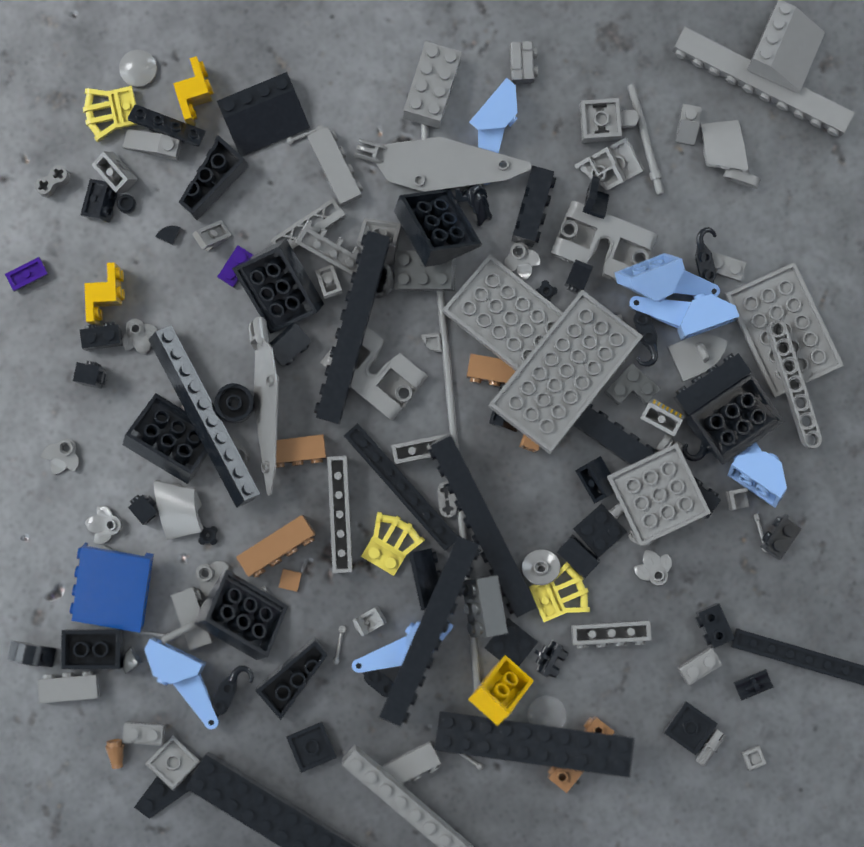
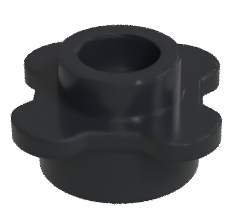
[535,280,558,302]
[198,526,218,545]

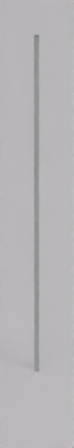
[421,124,481,708]

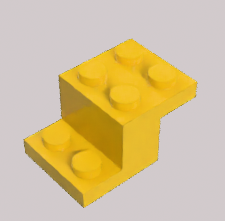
[173,56,214,126]
[84,262,125,326]

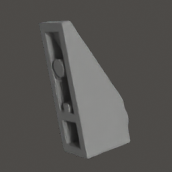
[123,129,183,161]

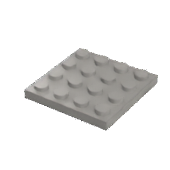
[607,443,711,546]

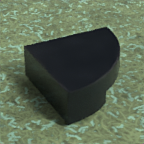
[155,226,181,245]

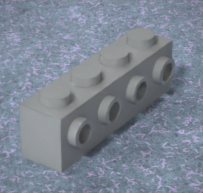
[571,620,651,648]

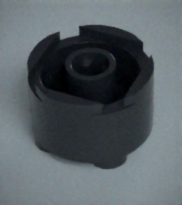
[215,383,254,423]

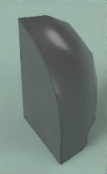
[122,647,143,674]

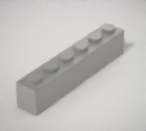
[327,456,353,573]

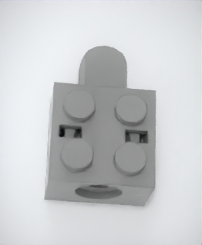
[579,98,639,143]

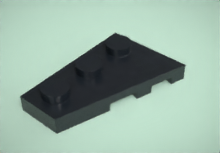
[134,774,192,819]

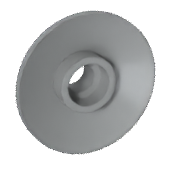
[522,549,560,585]

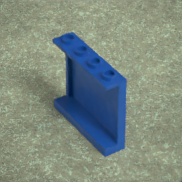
[70,542,154,633]

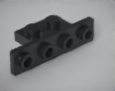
[128,105,206,147]

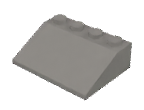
[747,0,825,93]

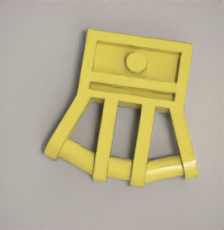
[83,86,138,142]
[361,512,425,576]
[529,562,590,622]

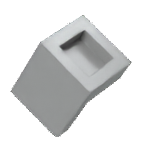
[726,488,749,511]

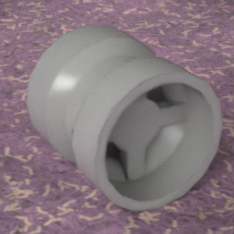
[656,434,682,451]

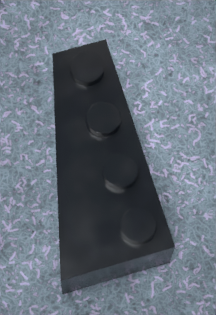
[179,135,249,221]
[511,165,556,247]
[255,637,328,720]

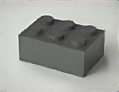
[394,250,456,291]
[462,575,508,638]

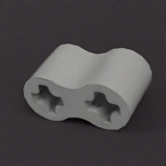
[35,165,70,197]

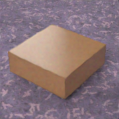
[279,569,302,592]

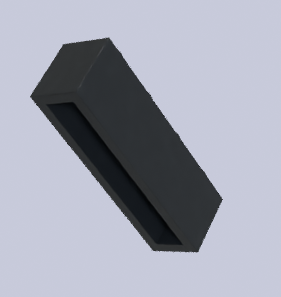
[673,353,751,416]

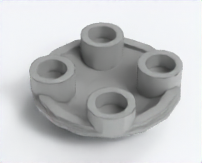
[119,49,157,87]

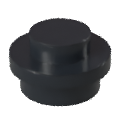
[117,194,136,214]

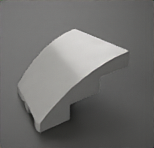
[700,120,748,173]
[574,137,644,190]
[154,480,204,540]

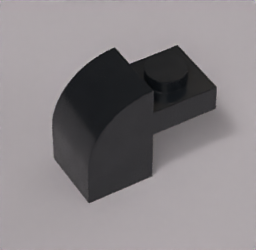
[7,641,56,667]

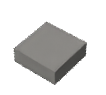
[741,745,767,771]

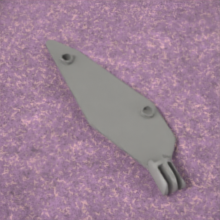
[354,137,532,192]
[248,317,279,495]

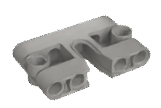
[550,201,658,282]
[320,327,429,421]

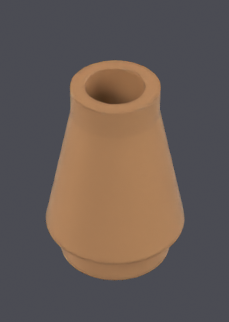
[105,739,124,769]

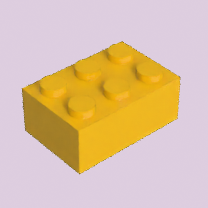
[468,655,534,726]

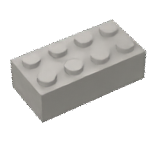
[403,41,462,129]

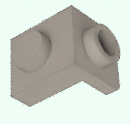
[353,606,387,637]

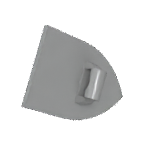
[668,334,728,382]

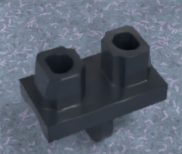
[534,640,568,678]
[733,669,774,701]

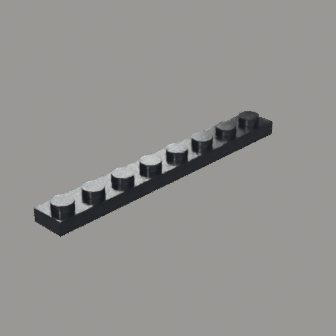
[343,423,457,551]
[731,628,864,686]

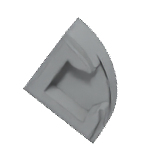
[421,333,442,352]

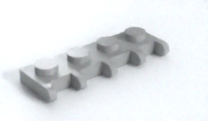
[295,219,360,275]

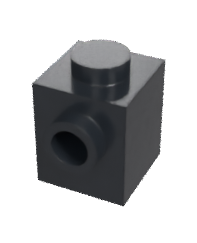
[128,495,159,525]

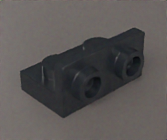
[80,179,118,223]
[760,514,801,560]

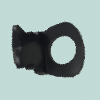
[455,184,492,226]

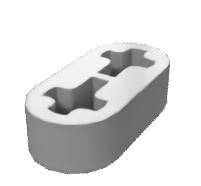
[723,168,761,189]
[438,481,457,518]

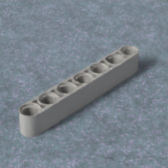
[766,320,822,449]

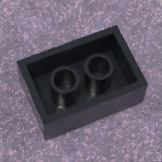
[61,629,123,669]

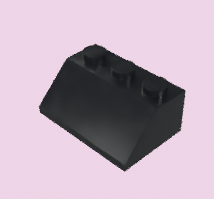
[409,548,441,611]

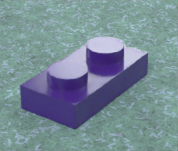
[217,245,253,288]
[5,257,49,292]

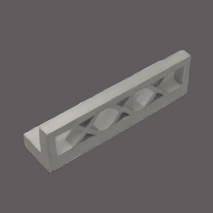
[270,198,346,252]

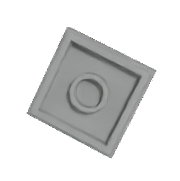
[145,736,201,791]

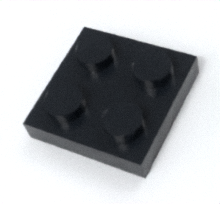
[573,503,627,558]
[484,618,538,667]
[663,701,718,755]
[286,721,337,773]

